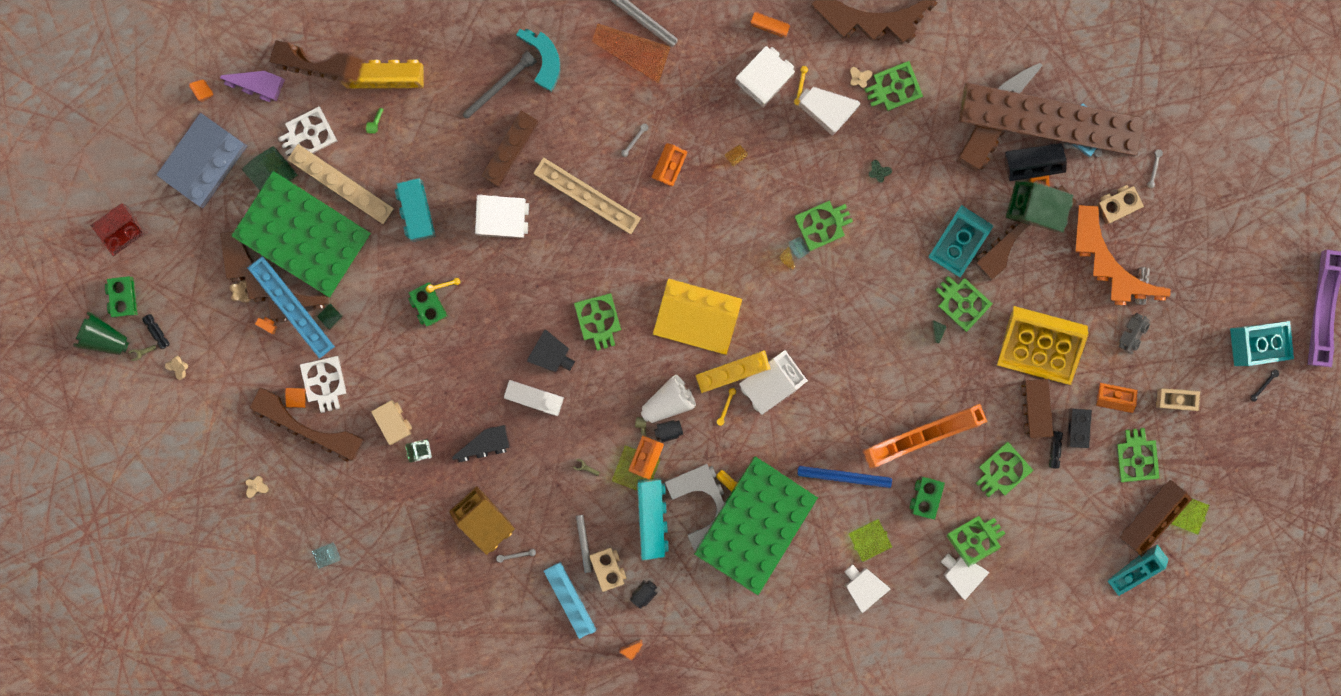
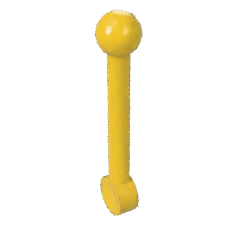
[794,66,808,105]
[426,278,460,293]
[717,388,736,426]

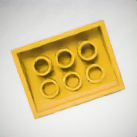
[341,60,423,89]
[653,278,742,355]
[997,306,1088,385]

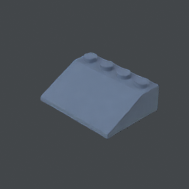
[157,113,247,208]

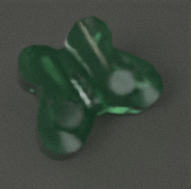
[868,160,892,183]

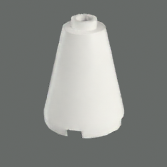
[641,375,696,423]

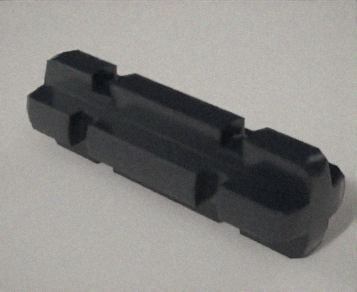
[142,314,170,349]
[1049,431,1063,469]

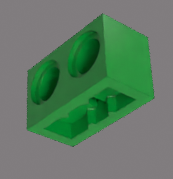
[105,276,138,318]
[408,282,448,327]
[909,476,945,520]

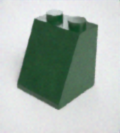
[1005,181,1074,232]

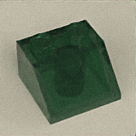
[242,146,298,190]

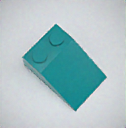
[928,205,994,278]
[1230,321,1294,366]

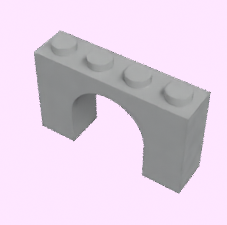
[665,464,725,551]

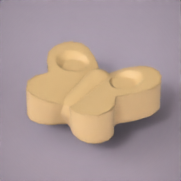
[850,67,872,88]
[230,280,250,302]
[165,356,188,380]
[246,476,269,498]

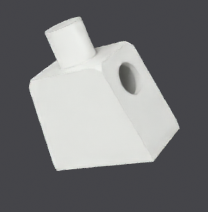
[941,553,989,600]
[844,565,890,613]

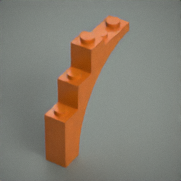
[1076,205,1171,306]
[863,404,987,469]

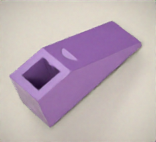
[220,71,285,102]

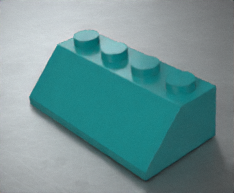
[638,479,669,560]

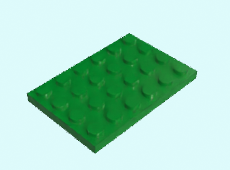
[231,171,371,298]
[694,456,818,595]

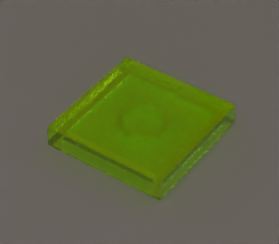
[612,445,661,491]

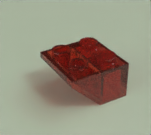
[91,203,145,257]

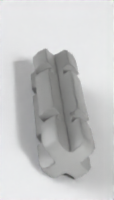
[1135,267,1150,305]

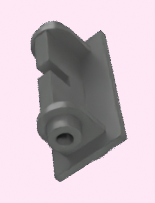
[1118,313,1150,354]

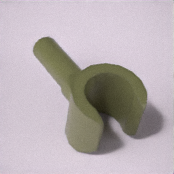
[128,345,157,361]
[635,417,646,437]
[573,459,600,476]

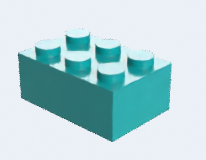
[395,178,436,242]

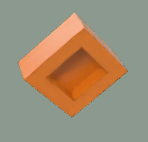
[255,316,278,334]

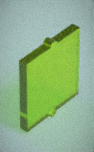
[1171,498,1210,535]
[848,519,892,562]

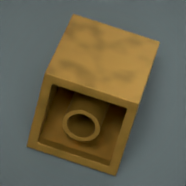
[449,486,515,555]

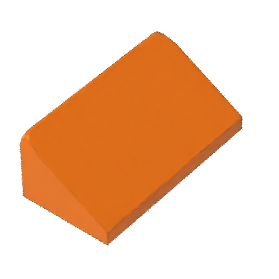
[750,12,790,38]
[652,143,688,187]
[1096,383,1138,413]
[628,435,664,479]
[619,639,643,660]

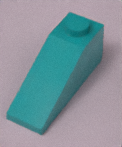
[1107,544,1169,596]

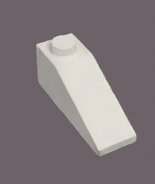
[504,380,564,416]

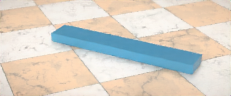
[248,256,335,359]

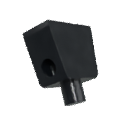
[527,330,576,372]

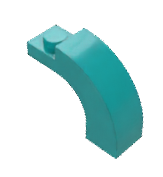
[516,28,560,92]

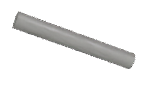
[576,515,592,573]

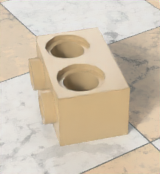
[1097,185,1144,225]
[589,547,627,592]

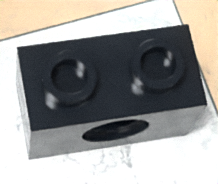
[1067,408,1092,448]

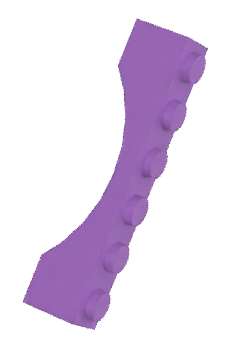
[1307,250,1341,367]

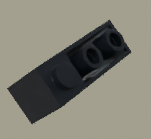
[452,425,510,463]

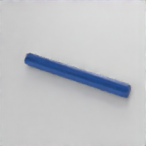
[797,466,892,488]

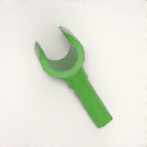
[366,108,383,134]

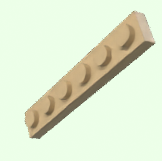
[287,144,394,224]
[533,157,641,234]

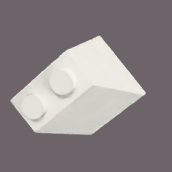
[735,46,795,108]
[799,87,861,136]
[475,195,529,238]
[739,350,807,415]

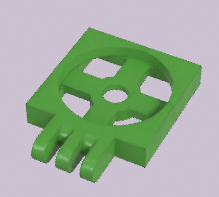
[865,61,923,111]
[794,201,853,251]
[935,276,992,332]
[574,293,621,351]
[1116,428,1160,482]
[976,442,1033,497]
[947,516,1006,567]

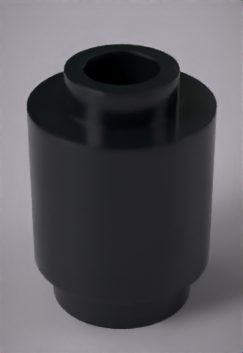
[654,420,683,443]
[630,580,658,609]

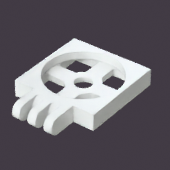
[278,107,337,156]
[300,356,346,413]

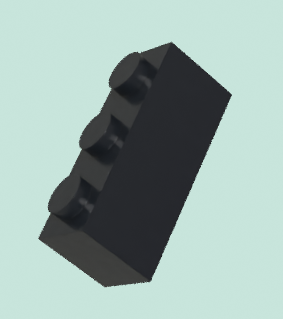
[1005,143,1067,181]

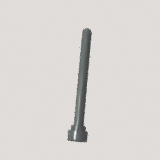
[463,51,537,118]

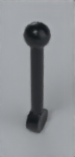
[1250,370,1279,402]

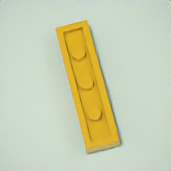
[696,351,771,393]

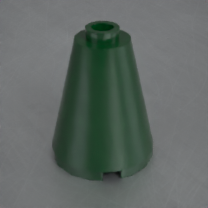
[73,311,129,355]

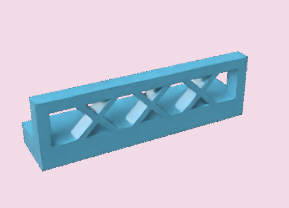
[544,562,596,639]

